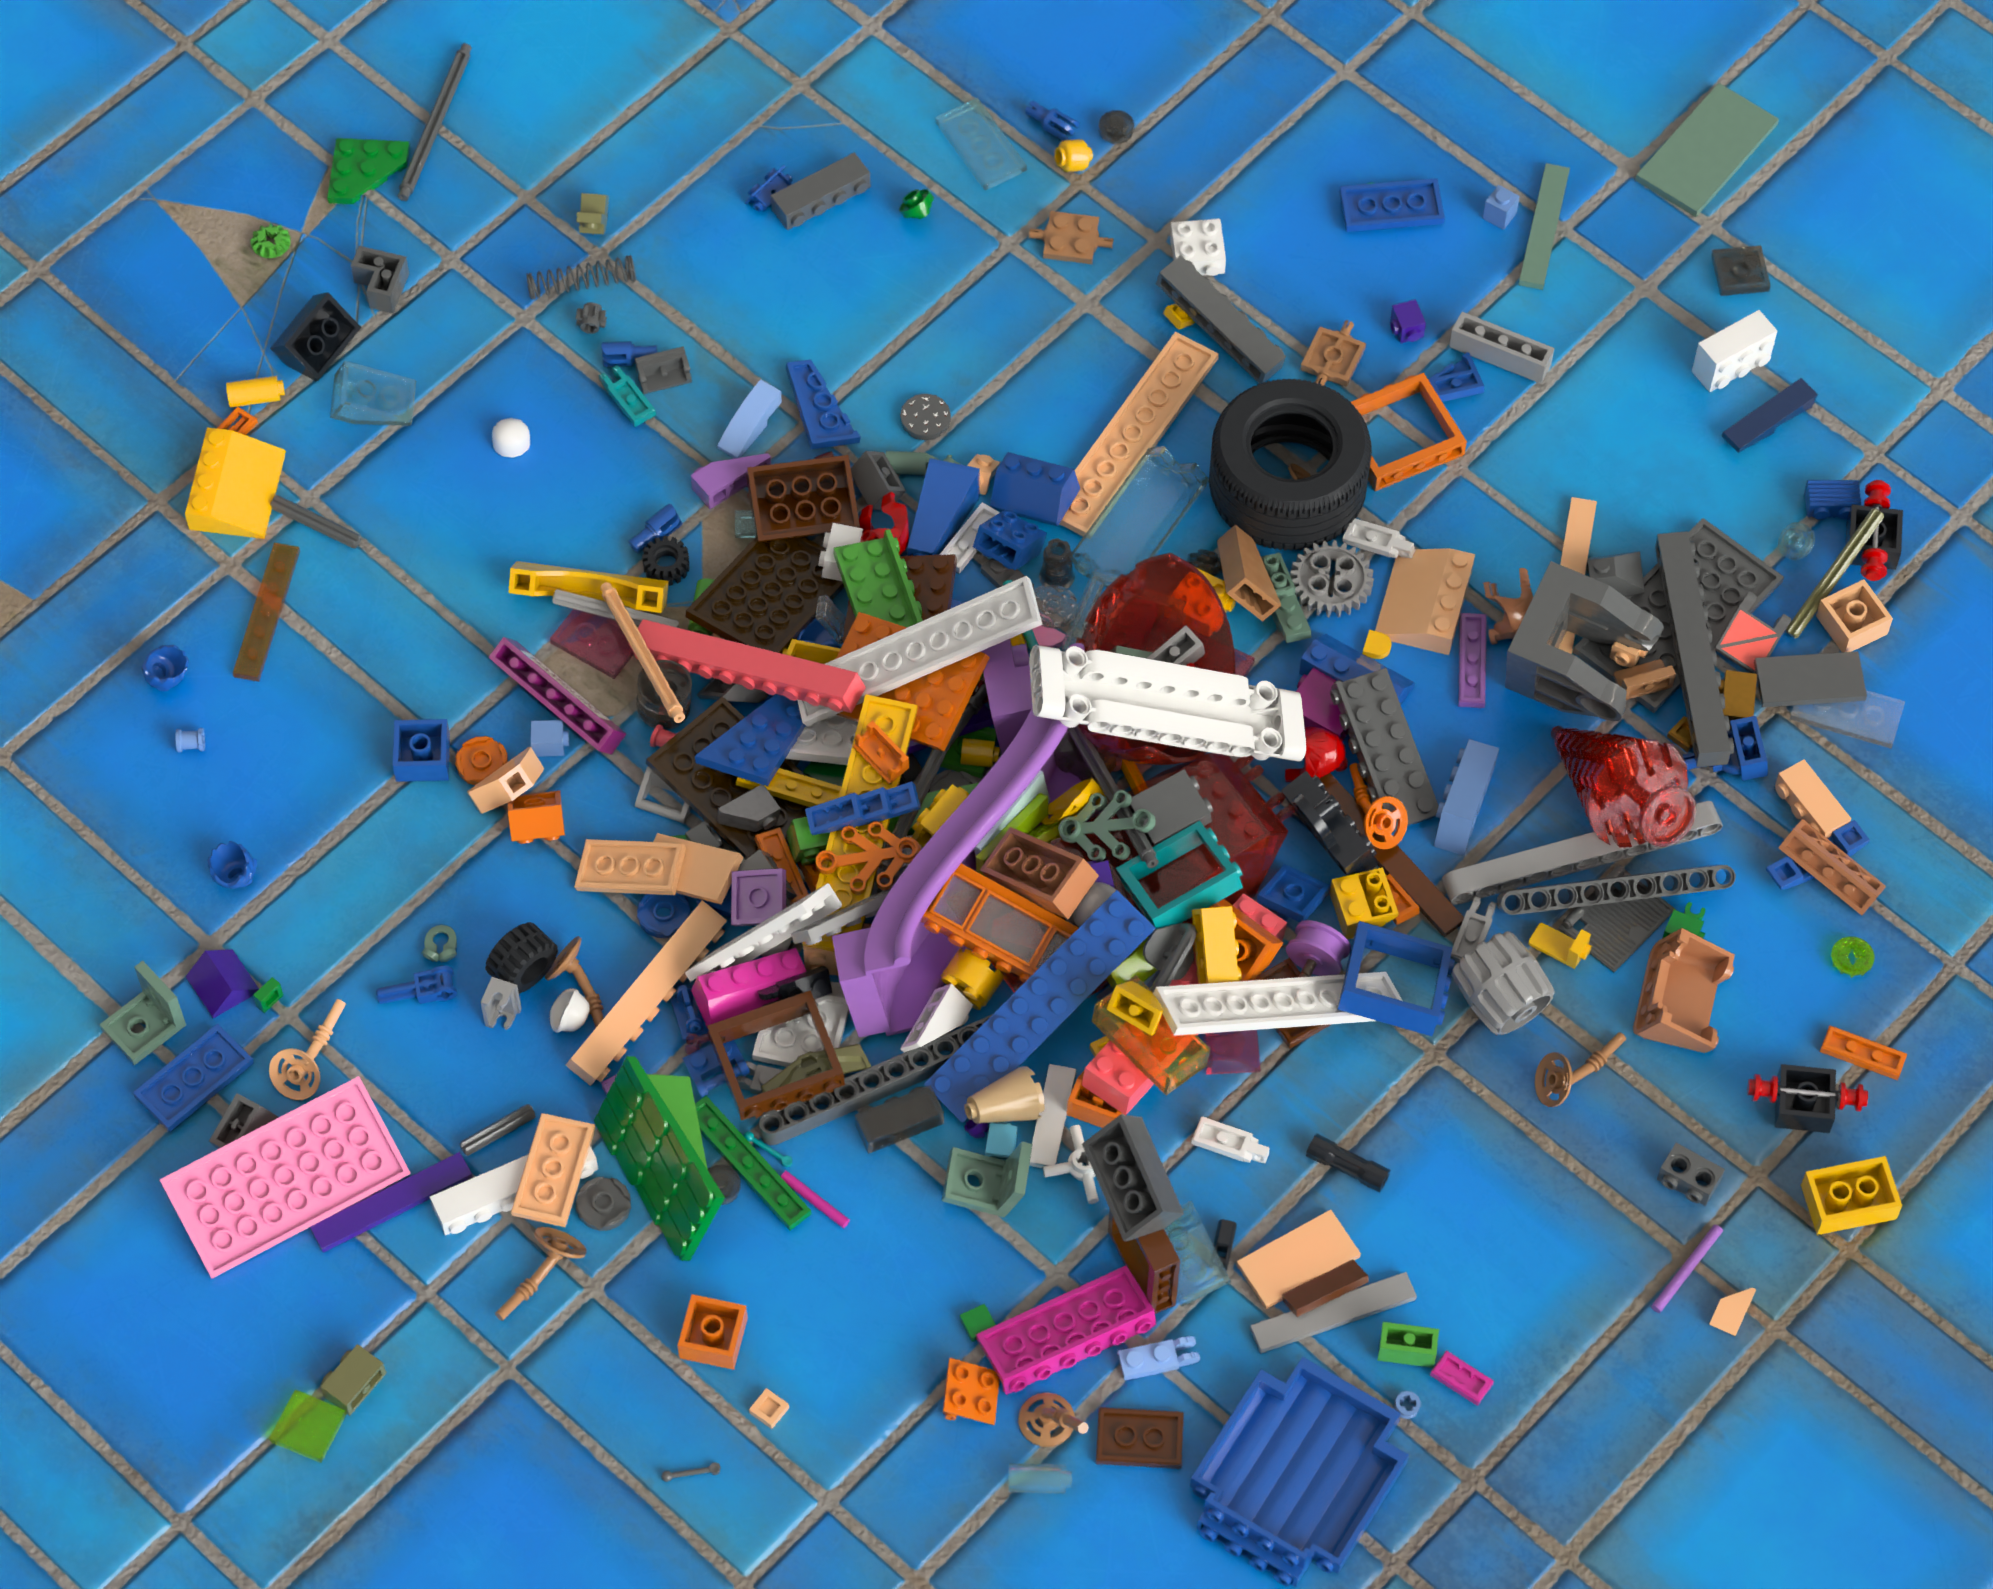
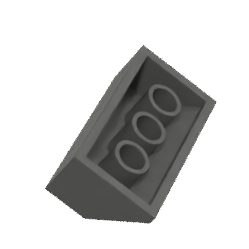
[1082,1114,1184,1241]

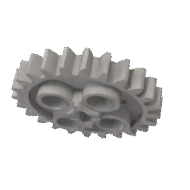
[1290,540,1374,617]

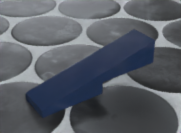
[1722,378,1818,453]

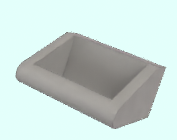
[635,767,692,823]

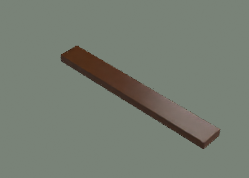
[1319,773,1464,937]

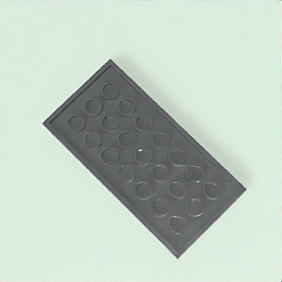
[1573,518,1784,713]

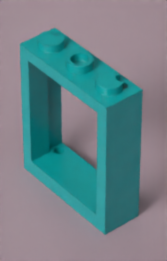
[1116,821,1243,929]

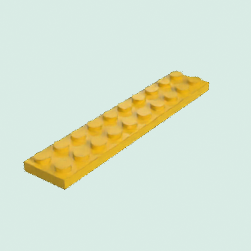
[802,694,918,952]

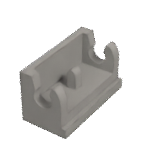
[481,977,522,1030]

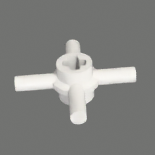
[1043,1125,1099,1204]

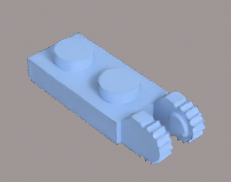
[1118,1336,1201,1380]

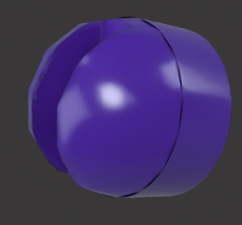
[964,1119,989,1139]

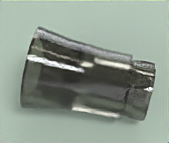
[1039,538,1075,591]

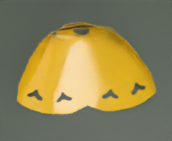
[1041,777,1105,825]

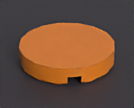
[455,736,508,785]

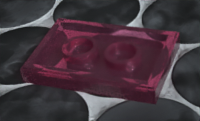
[550,609,634,679]

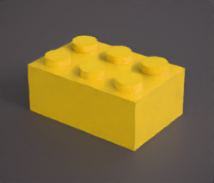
[1801,1156,1902,1235]

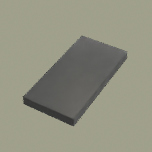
[1754,651,1867,707]

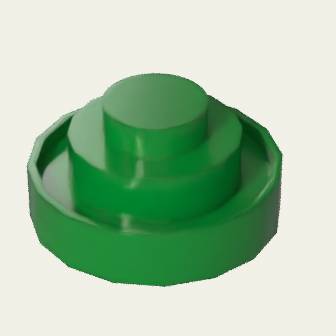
[899,189,934,219]

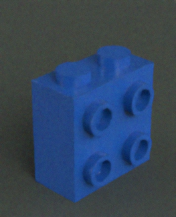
[973,510,1047,570]

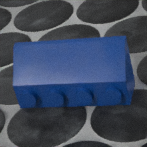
[1299,634,1415,705]

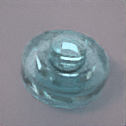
[1778,522,1815,561]

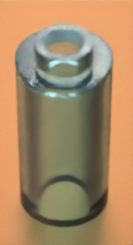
[1008,1463,1072,1494]

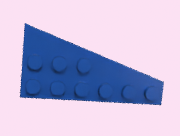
[695,694,806,786]

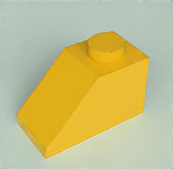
[1106,981,1164,1035]

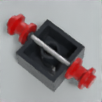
[1845,480,1903,581]
[1747,1064,1868,1133]

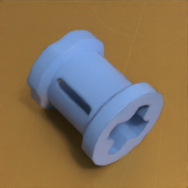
[175,728,205,753]

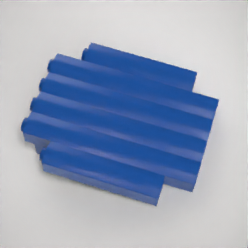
[1190,1357,1409,1587]

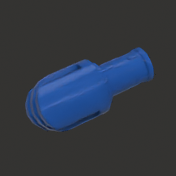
[1025,101,1080,141]
[601,341,657,367]
[628,504,683,554]

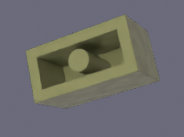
[320,1344,386,1416]

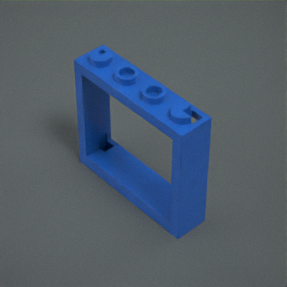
[1338,921,1455,1036]

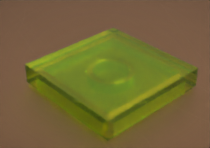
[269,1390,347,1463]

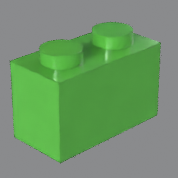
[1377,1322,1439,1368]

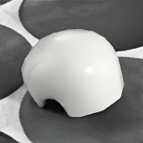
[492,418,530,458]

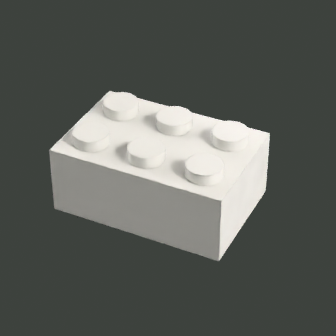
[1692,310,1777,392]

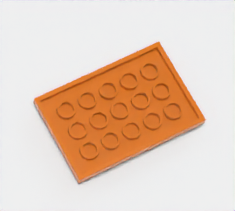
[836,612,990,752]

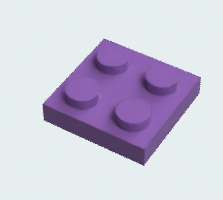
[731,868,786,926]

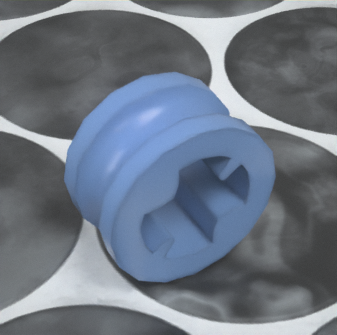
[1394,1391,1421,1419]

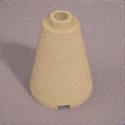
[965,1066,1045,1123]

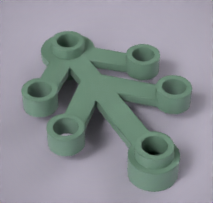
[1059,790,1155,863]

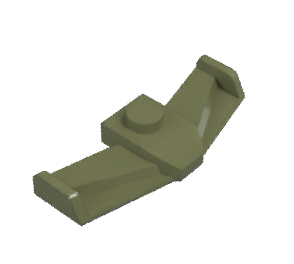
[760,1043,871,1093]

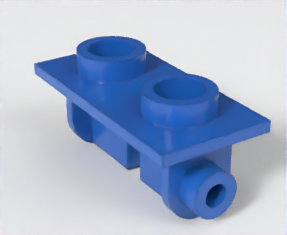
[745,165,793,212]
[670,985,709,1041]

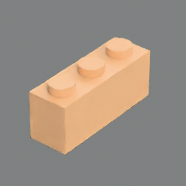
[1775,759,1851,838]

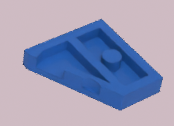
[1428,352,1484,402]

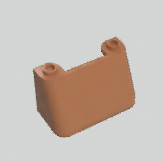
[1633,928,1735,1053]

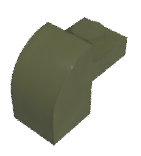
[576,193,609,234]

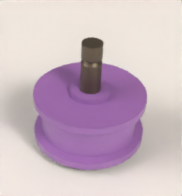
[1286,920,1351,977]

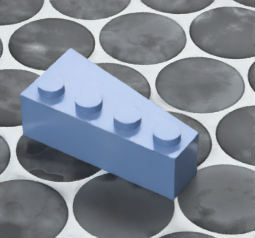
[1434,739,1499,856]

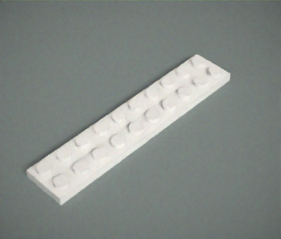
[797,576,1042,727]
[1153,972,1403,1036]

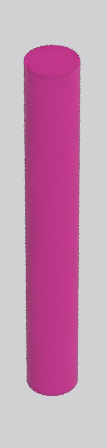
[781,1171,850,1228]

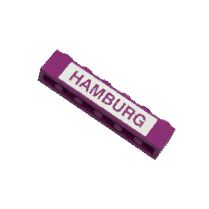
[488,637,626,755]

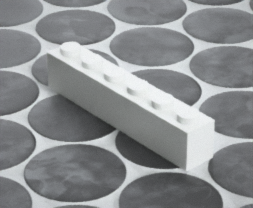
[430,1146,598,1235]

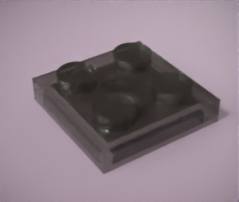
[1711,245,1771,296]

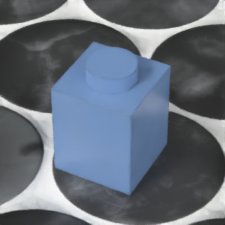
[1483,185,1520,230]
[531,720,569,757]

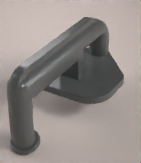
[1143,923,1197,993]

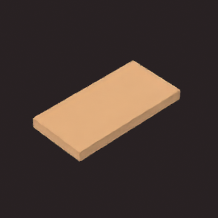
[653,833,744,904]
[574,839,687,895]
[511,1113,595,1227]
[1236,1210,1361,1309]

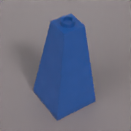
[908,458,980,556]

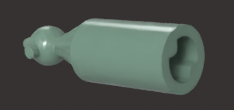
[886,451,962,475]

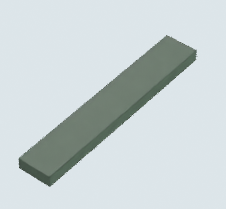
[1519,163,1570,290]

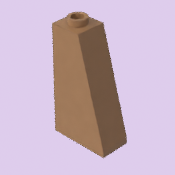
[1217,525,1281,622]

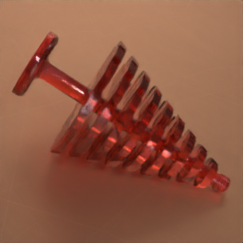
[1551,726,1697,848]

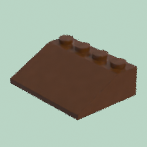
[746,455,860,542]

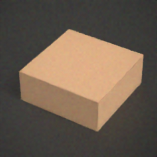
[749,1388,789,1429]

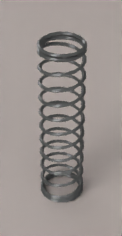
[526,255,636,299]

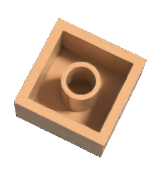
[1816,579,1893,652]

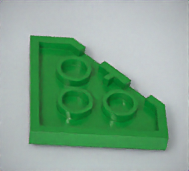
[327,138,410,204]

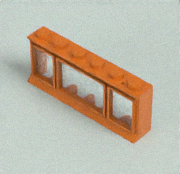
[921,863,1078,983]

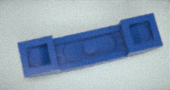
[1766,820,1870,890]

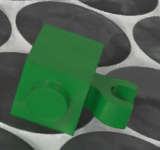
[1662,902,1706,939]

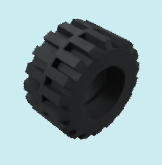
[485,922,558,994]

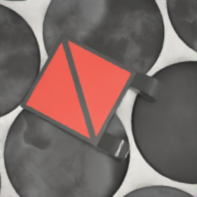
[1714,591,1791,674]

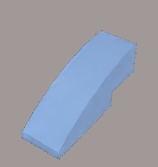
[717,379,782,458]

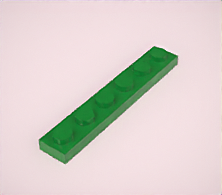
[695,1096,811,1231]

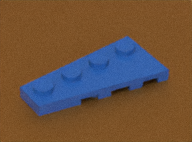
[785,359,861,450]

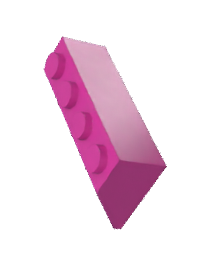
[691,948,806,1029]

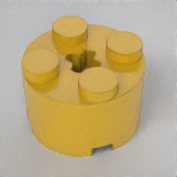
[941,948,1004,1010]

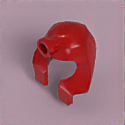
[859,492,909,555]
[1285,727,1348,782]

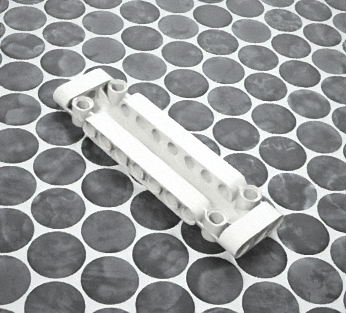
[1029,645,1306,762]

